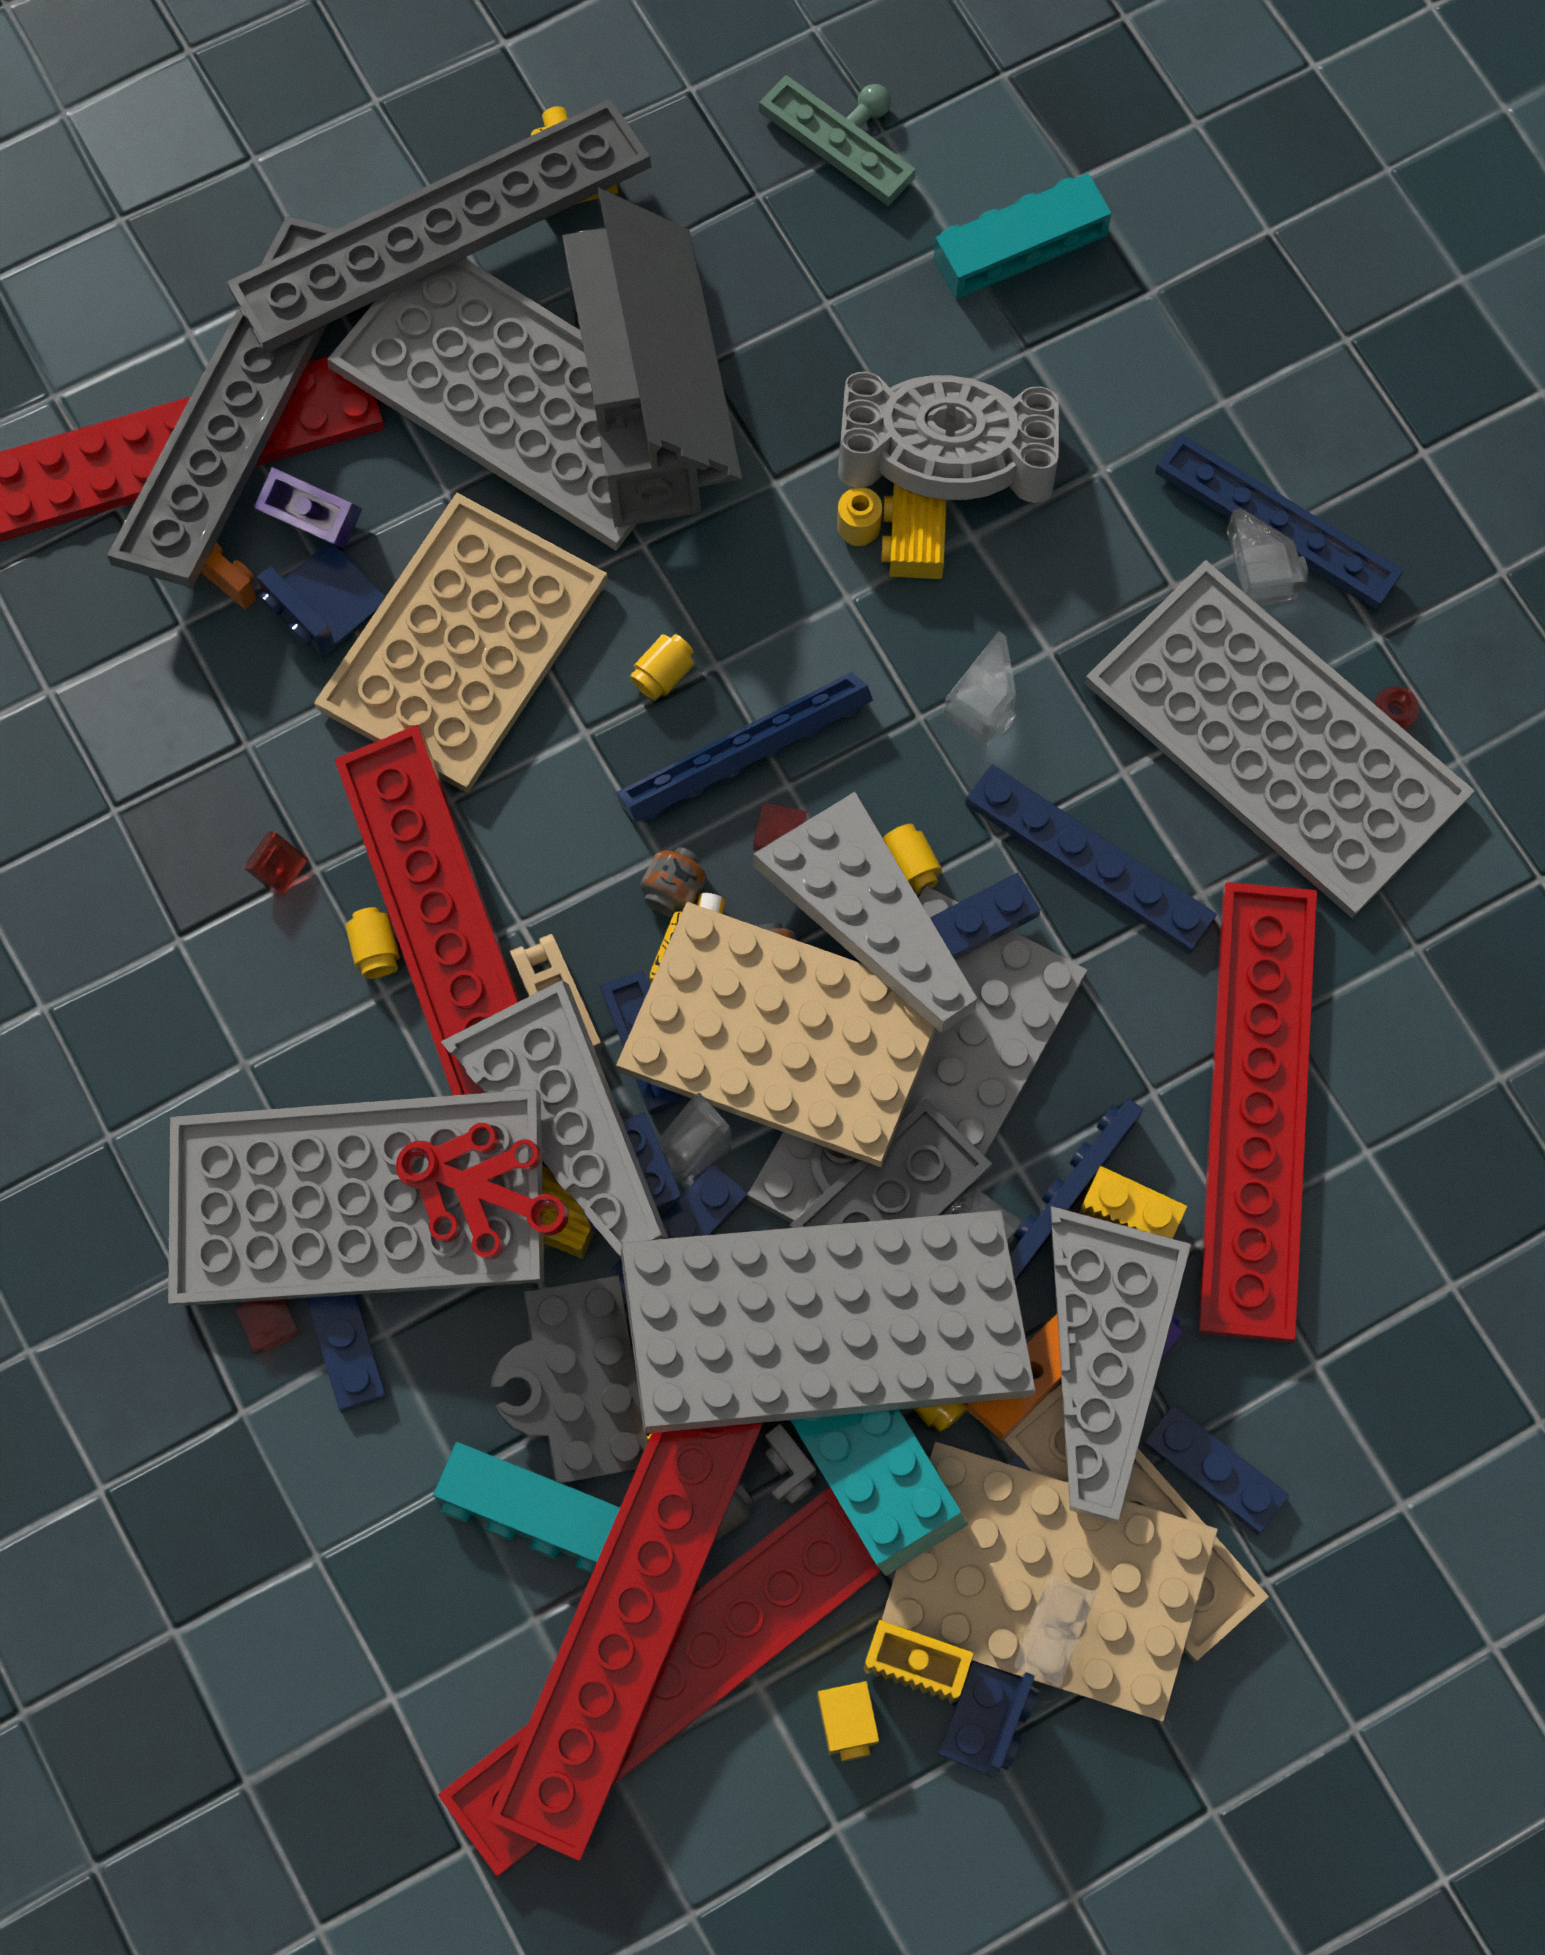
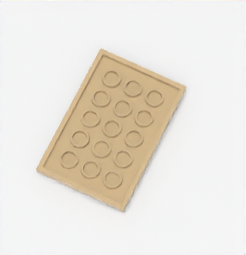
[314,493,608,794]
[616,902,936,1167]
[882,1442,1218,1721]

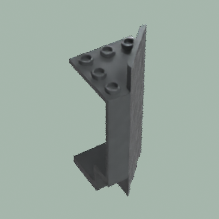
[562,187,743,528]

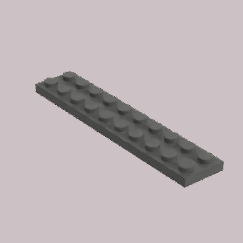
[227,98,652,353]
[107,216,336,588]

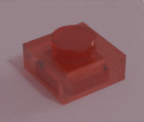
[753,802,807,851]
[243,831,308,896]
[235,1299,300,1355]

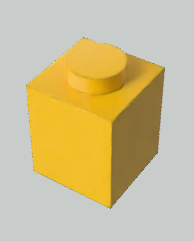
[817,1681,879,1761]

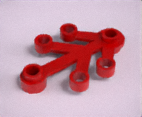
[396,1123,569,1260]

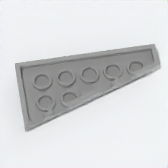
[752,792,978,1033]
[441,980,668,1256]
[1050,1206,1191,1524]

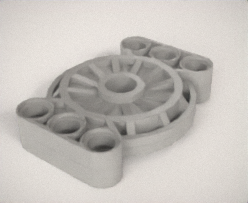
[838,372,1059,503]

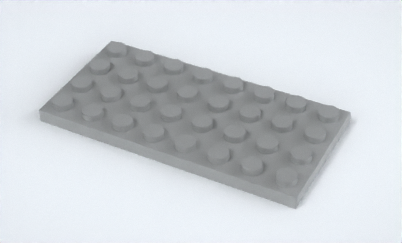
[328,258,637,551]
[1084,560,1475,919]
[747,885,1087,1223]
[168,1089,544,1306]
[620,1210,1035,1434]

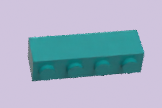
[933,173,1112,300]
[433,1441,620,1575]

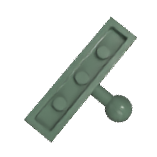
[759,75,916,206]

